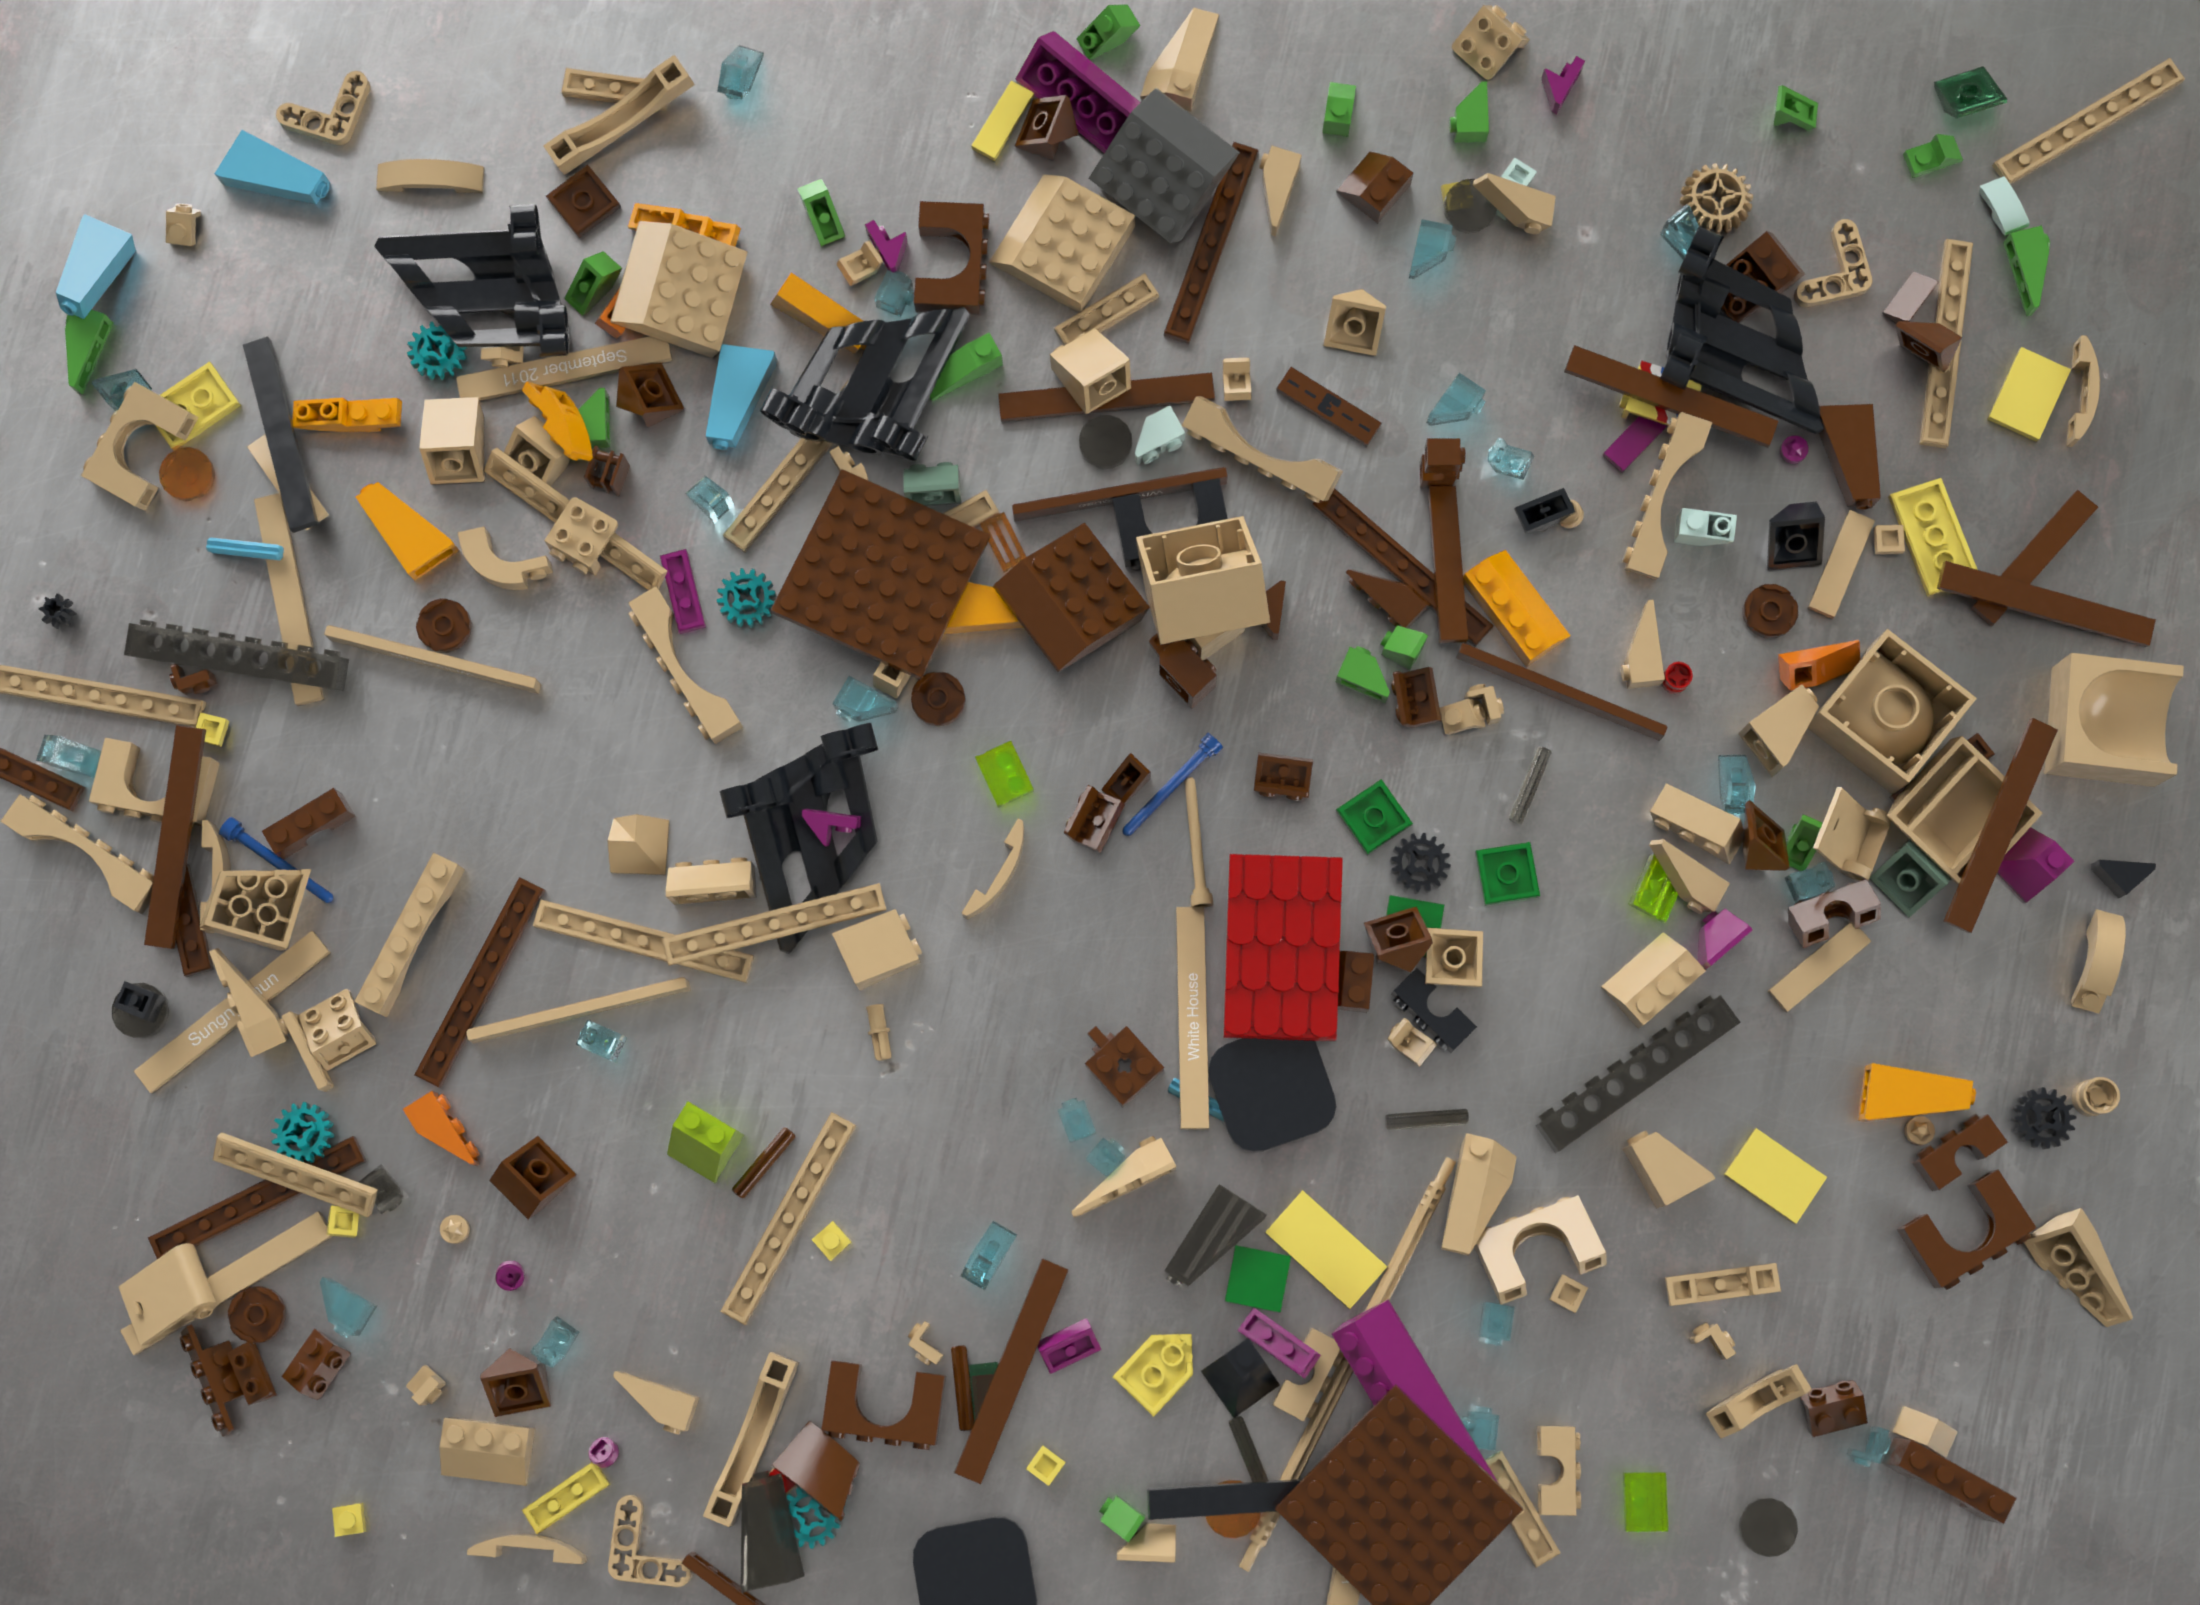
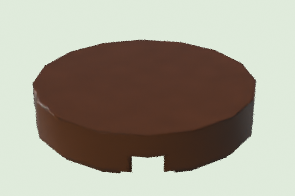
[1743,584,1798,638]
[416,598,472,653]
[911,672,966,726]
[228,1286,286,1343]

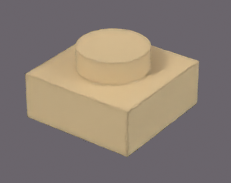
[1873,525,1905,555]
[1549,1274,1588,1313]

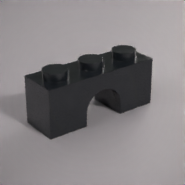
[1391,968,1477,1053]

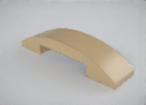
[376,159,484,193]
[2066,335,2100,447]
[962,818,1024,920]
[200,820,231,934]
[1665,1263,1781,1306]
[467,1534,587,1564]

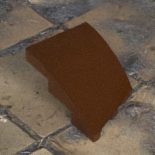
[772,1420,860,1522]

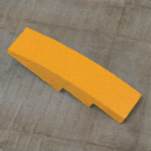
[628,203,741,247]

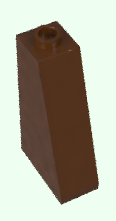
[1819,404,1881,510]

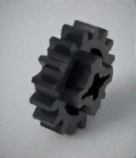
[1390,833,1451,894]
[2011,1087,2077,1149]

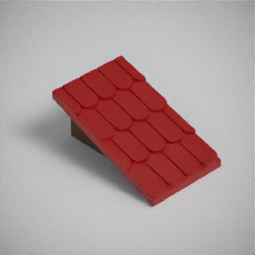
[1224,854,1343,1041]

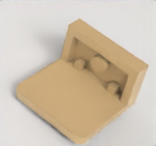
[1452,4,1530,79]
[544,497,618,576]

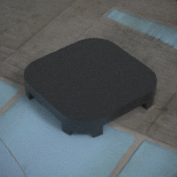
[1208,1038,1336,1153]
[913,1516,1037,1605]

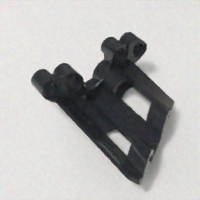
[374,204,570,357]
[1660,226,1824,434]
[760,307,971,461]
[719,723,879,954]

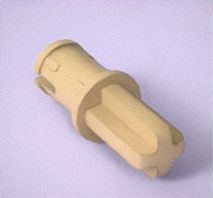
[866,1004,892,1061]

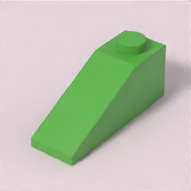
[2003,225,2050,316]
[65,309,113,395]
[930,332,1003,401]

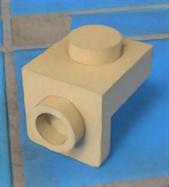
[166,204,201,246]
[836,241,883,286]
[481,346,524,367]
[1223,358,1251,401]
[1464,684,1504,725]
[1440,699,1486,735]
[1388,1018,1437,1067]
[908,1321,944,1366]
[1689,1322,1736,1360]
[406,1365,446,1405]

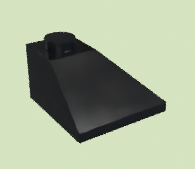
[1767,501,1825,570]
[1201,1338,1280,1418]

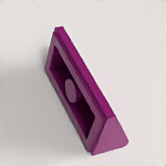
[1037,1319,1102,1374]

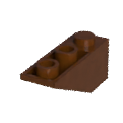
[1345,569,1431,628]

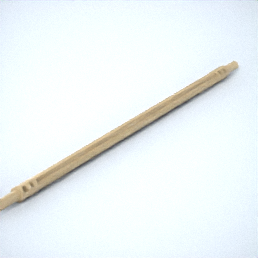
[1239,1157,1456,1572]

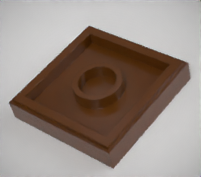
[546,165,621,238]

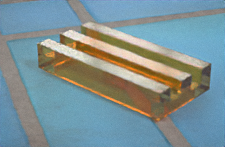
[980,512,1026,573]

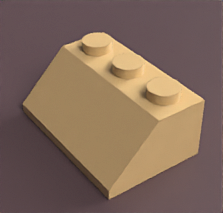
[665,857,757,905]
[1601,932,1706,1029]
[439,1417,536,1486]

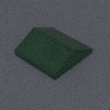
[1934,66,2007,118]

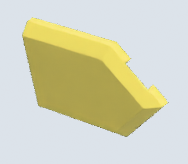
[1113,1334,1193,1417]

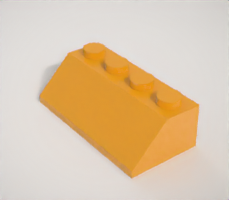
[1463,550,1571,668]

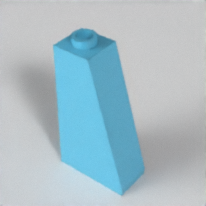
[214,130,330,205]
[56,214,136,319]
[705,344,777,450]

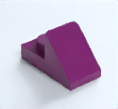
[1541,56,1585,115]
[865,220,908,278]
[802,809,861,847]

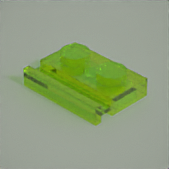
[975,740,1034,808]
[1628,854,1678,922]
[1623,1472,1668,1532]

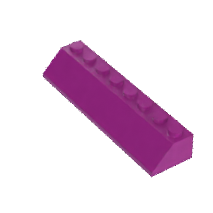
[1015,31,1141,153]
[1332,1299,1498,1482]

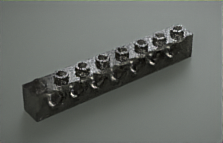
[124,619,349,691]
[1535,995,1741,1153]

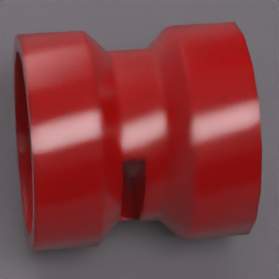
[1661,662,1693,694]

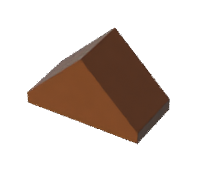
[1261,580,1286,640]
[1101,753,1151,804]

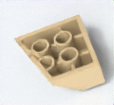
[199,869,311,951]

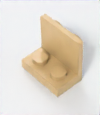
[299,989,376,1071]

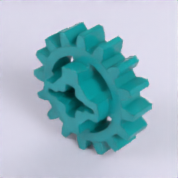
[407,321,467,380]
[717,568,777,628]
[271,1102,335,1163]
[779,1488,841,1549]

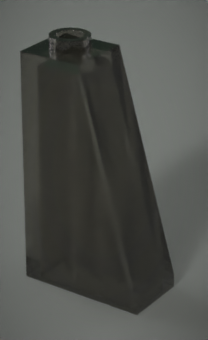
[1164,1184,1267,1288]
[741,1470,805,1592]

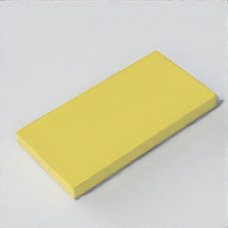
[1888,478,1978,596]
[1265,1190,1387,1309]

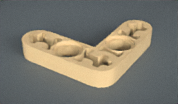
[276,71,370,146]
[1794,219,1872,308]
[608,1495,693,1587]

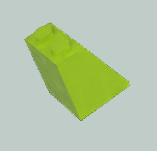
[667,1101,744,1183]

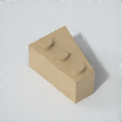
[1650,783,1744,865]

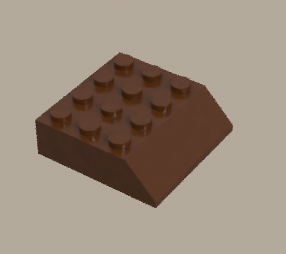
[993,523,1150,672]

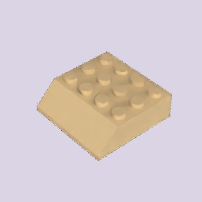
[989,174,1135,313]
[610,221,748,358]
[1887,736,2043,885]

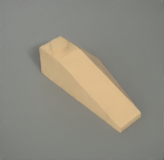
[1140,8,1219,112]
[209,948,290,1057]
[1441,1133,1517,1256]
[1071,1136,1176,1218]
[2024,1208,2133,1327]

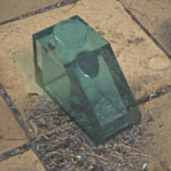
[717,45,764,100]
[1409,219,1456,279]
[1426,372,1486,426]
[832,676,898,722]
[36,735,101,778]
[1718,755,1756,815]
[961,1221,1017,1290]
[320,1277,377,1338]

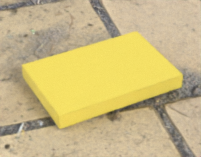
[1987,347,2071,442]
[155,361,241,451]
[1724,1128,1827,1224]

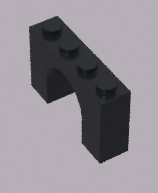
[1113,478,1228,569]

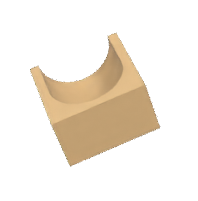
[1136,516,1270,644]
[1808,629,1977,794]
[2044,653,2184,787]

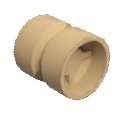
[2071,1077,2120,1116]

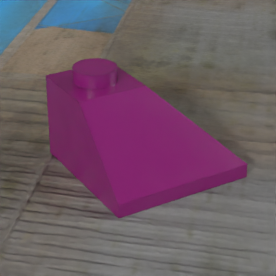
[1997,827,2075,903]
[1697,909,1753,970]

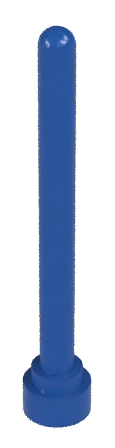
[1122,732,1223,836]
[219,817,334,903]

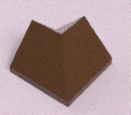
[1015,95,1079,160]
[1895,321,1962,372]
[616,363,685,428]
[1743,800,1790,871]
[1364,906,1433,972]
[480,1348,551,1417]

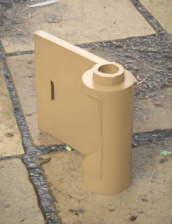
[1813,787,1892,881]
[119,1243,217,1346]

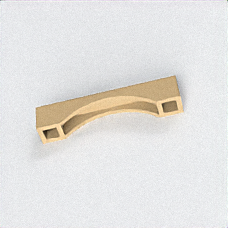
[543,54,695,175]
[1182,396,1343,503]
[1622,412,1712,580]
[628,586,743,744]
[0,794,154,914]
[354,852,465,1017]
[703,1352,799,1527]

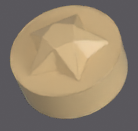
[1559,500,1584,528]
[1904,1116,1935,1145]
[440,1215,470,1244]

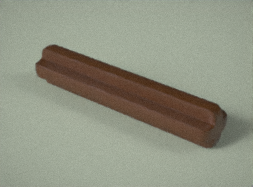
[732,1127,795,1199]
[951,1345,974,1431]

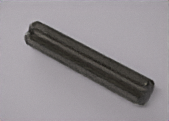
[1509,746,1552,824]
[1385,1109,1469,1130]
[1229,1416,1269,1482]

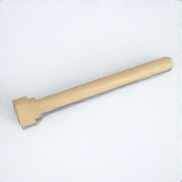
[1184,777,1213,908]

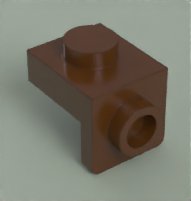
[169,664,217,695]

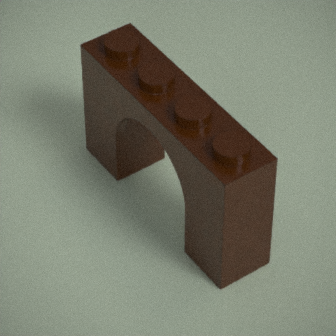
[914,201,990,315]
[1897,1169,2037,1290]
[821,1361,946,1450]
[1882,1438,2017,1524]

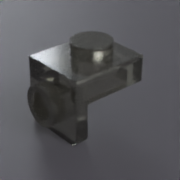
[359,1164,404,1214]

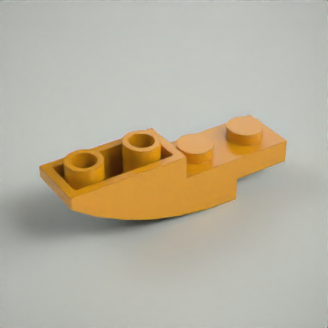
[522,381,593,461]
[292,398,402,432]

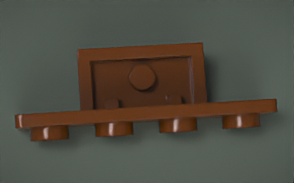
[180,1324,244,1437]

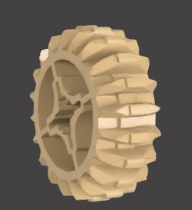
[1680,163,1753,234]

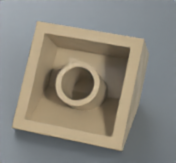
[504,416,571,486]

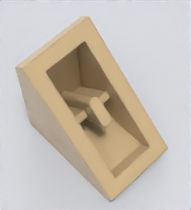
[1892,1406,1958,1458]

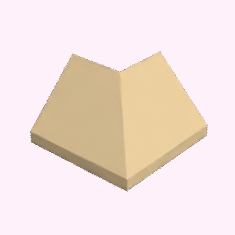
[1323,289,1386,356]
[607,814,669,875]
[1425,928,1483,987]
[1117,1523,1176,1562]

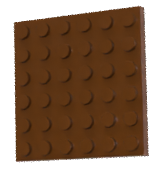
[771,469,990,680]
[1275,1384,1523,1605]

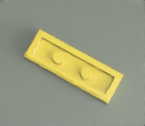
[971,81,1034,161]
[522,1462,611,1534]

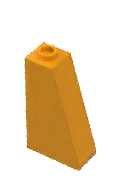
[770,272,866,354]
[355,482,459,581]
[944,582,1024,634]
[1858,1063,1976,1122]

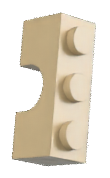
[1272,1328,1344,1422]
[1537,1426,1581,1516]

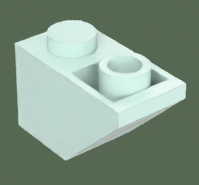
[1135,406,1185,465]
[1674,508,1737,546]

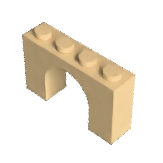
[81,382,199,511]
[89,738,220,829]
[1474,1195,1607,1305]

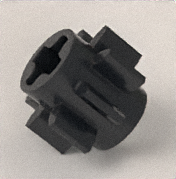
[39,593,77,629]

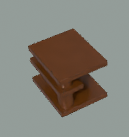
[584,446,630,497]

